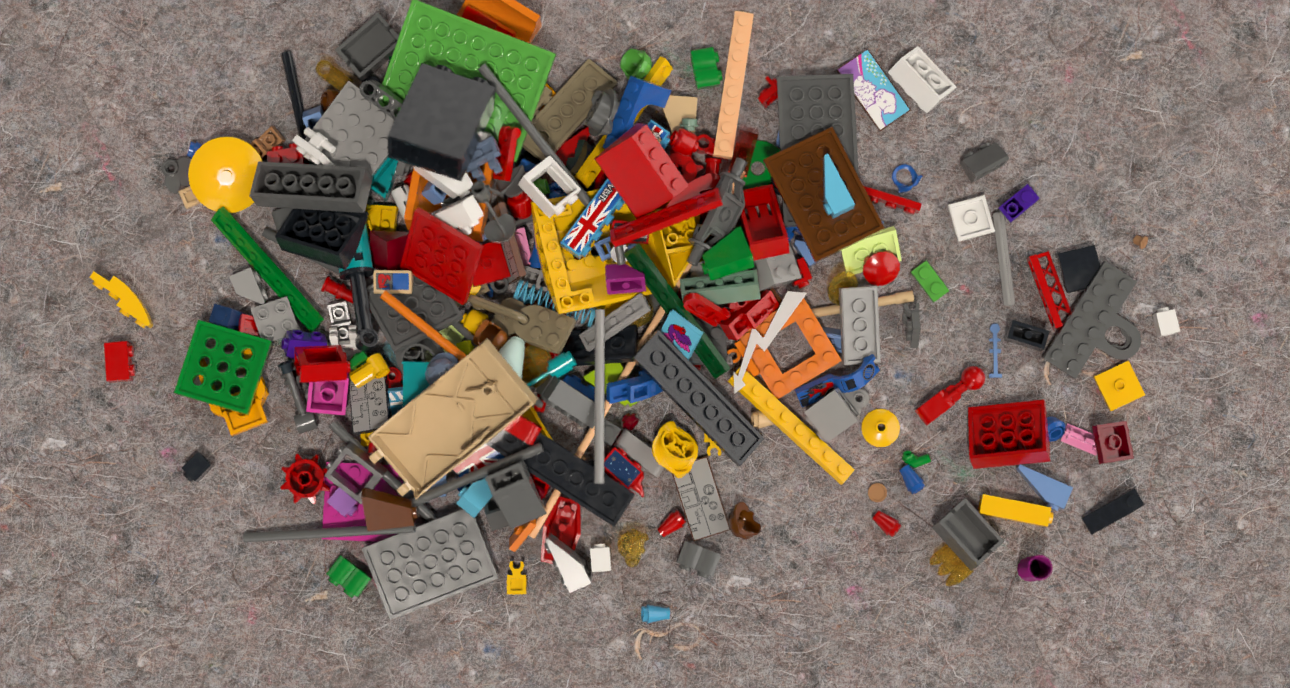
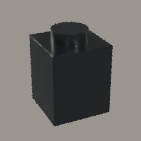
[182,452,214,483]

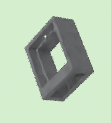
[324,442,387,504]

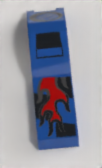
[795,354,880,408]

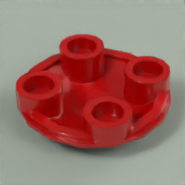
[863,251,900,286]

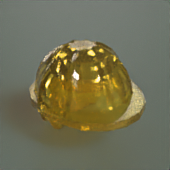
[827,271,858,306]
[617,529,649,568]

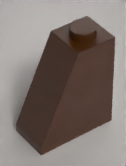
[361,488,418,531]

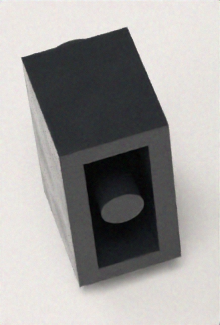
[1004,320,1050,352]

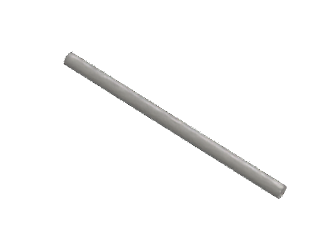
[594,309,605,484]

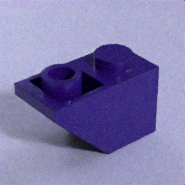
[998,184,1040,223]

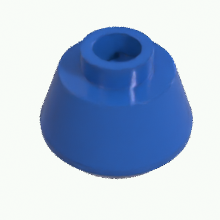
[1047,417,1066,441]

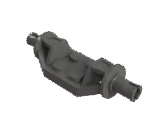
[686,157,747,266]

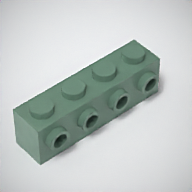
[680,269,761,305]

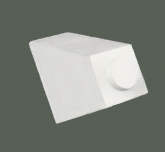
[414,167,473,199]

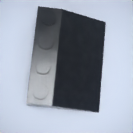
[275,209,369,270]

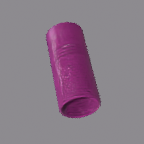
[1017,555,1053,582]

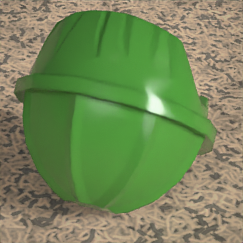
[620,49,652,80]

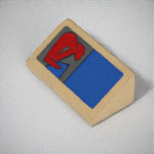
[373,270,414,294]

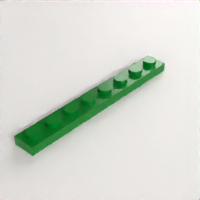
[211,206,324,333]

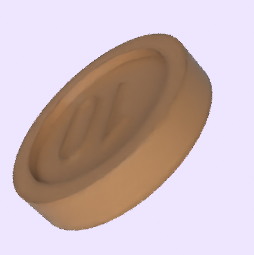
[868,483,887,503]

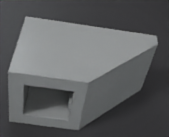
[229,267,268,305]

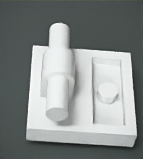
[292,127,336,166]

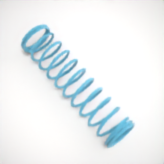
[513,279,597,328]

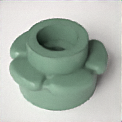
[680,118,699,131]

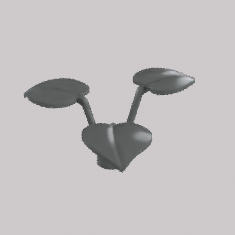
[441,165,525,243]

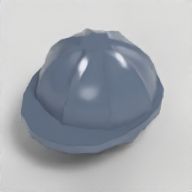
[425,353,458,385]

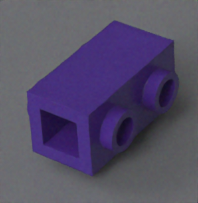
[281,330,327,359]

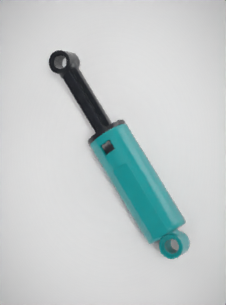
[338,224,378,352]

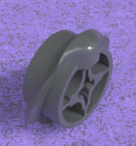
[585,89,620,136]
[396,337,445,375]

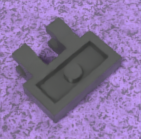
[902,303,921,348]

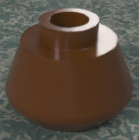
[321,89,339,112]

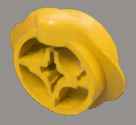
[652,421,698,478]

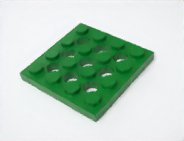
[174,320,272,415]

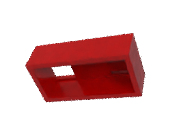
[740,184,790,261]

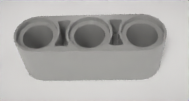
[613,429,665,478]

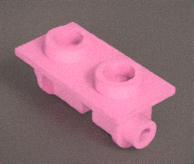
[1060,423,1097,456]

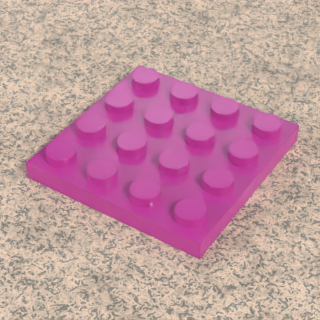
[322,462,403,542]

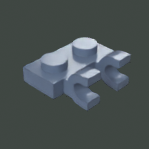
[466,136,503,182]

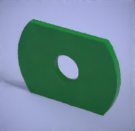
[740,140,780,190]

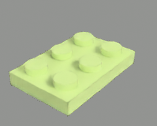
[841,226,902,277]

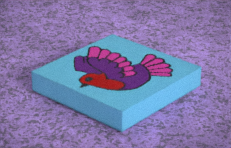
[660,310,703,360]

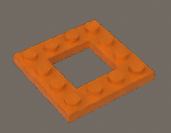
[739,298,842,399]

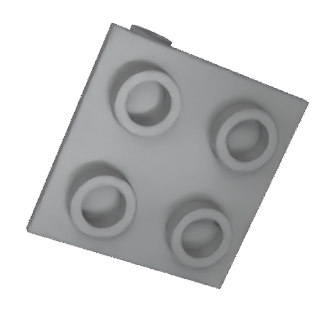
[250,297,299,342]

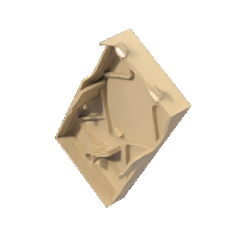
[368,339,538,499]

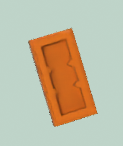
[509,518,537,552]

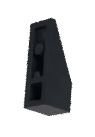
[1081,488,1144,535]

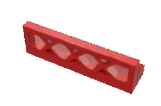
[1027,251,1071,330]

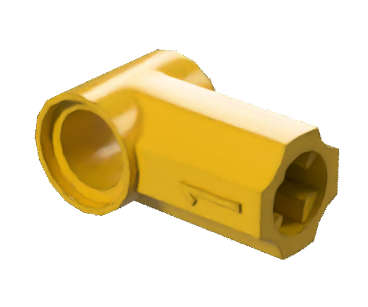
[349,353,390,389]

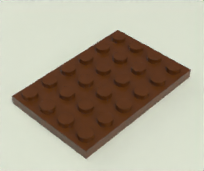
[763,127,885,263]

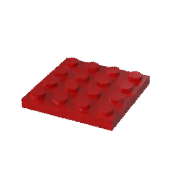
[400,207,483,305]

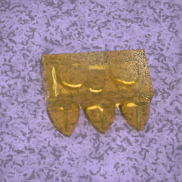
[929,544,974,586]

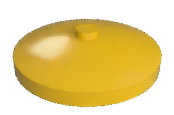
[188,136,263,213]

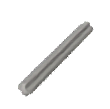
[993,212,1015,306]

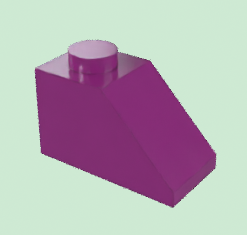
[605,264,646,295]

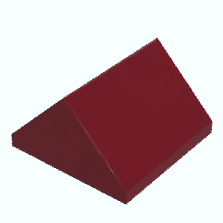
[370,230,409,270]

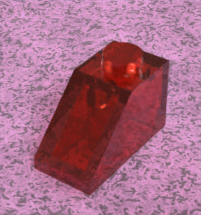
[728,129,758,177]

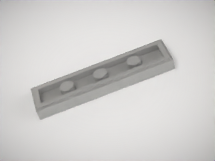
[579,293,651,352]

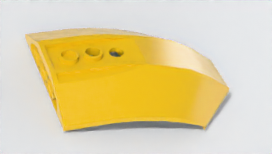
[531,189,696,315]

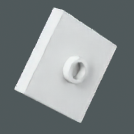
[947,195,995,242]

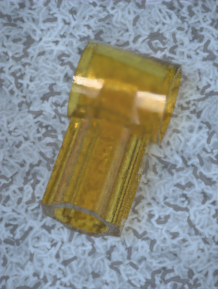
[316,60,353,91]

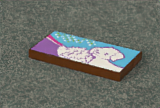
[836,48,911,132]

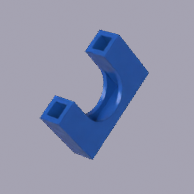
[603,76,671,149]

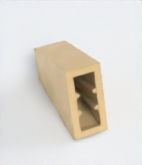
[661,95,697,134]

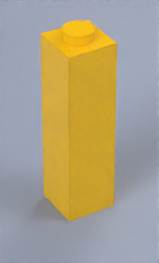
[978,494,1054,527]

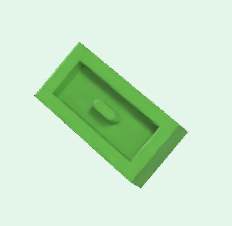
[910,260,949,303]

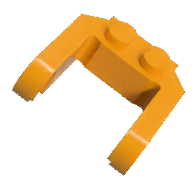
[199,350,269,436]

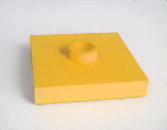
[1093,361,1145,412]

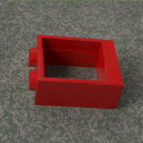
[294,345,350,383]

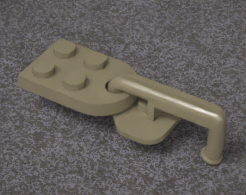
[469,295,576,355]

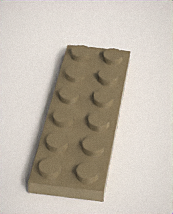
[523,59,618,162]

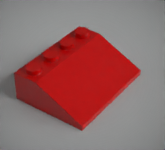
[594,123,689,219]
[968,399,1050,469]

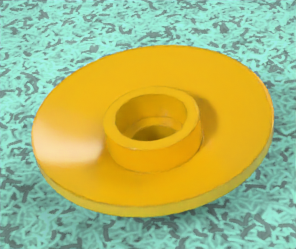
[861,409,900,447]

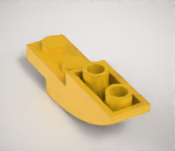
[89,271,153,328]

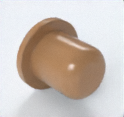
[1133,235,1148,249]

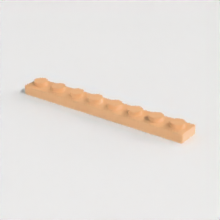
[713,11,754,159]

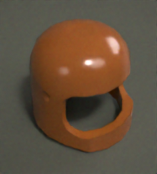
[473,319,508,351]

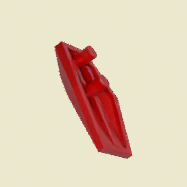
[540,496,581,564]

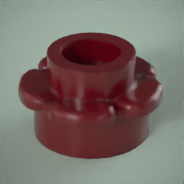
[622,413,639,431]

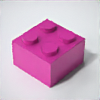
[306,373,349,415]

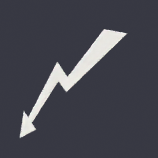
[733,291,807,394]

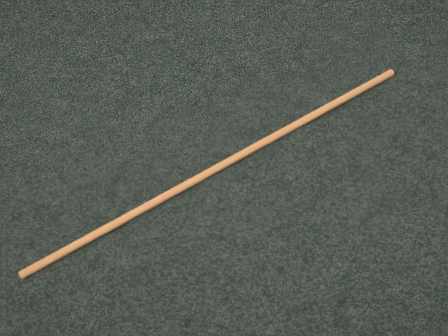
[529,171,746,539]

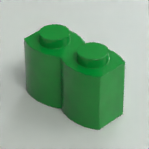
[690,47,723,90]
[326,555,372,598]

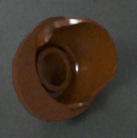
[728,502,761,540]

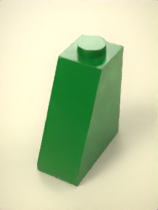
[701,227,754,281]

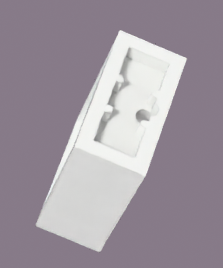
[518,155,581,218]

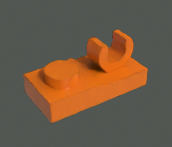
[727,340,760,378]

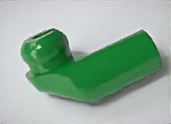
[902,450,931,468]

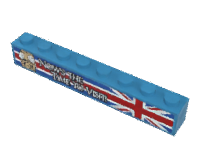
[560,120,670,259]

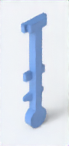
[989,324,1002,378]

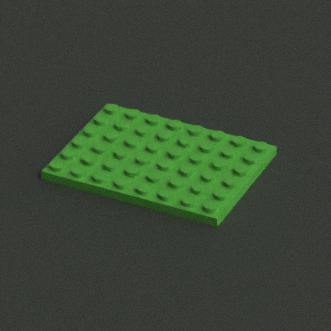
[382,0,556,163]

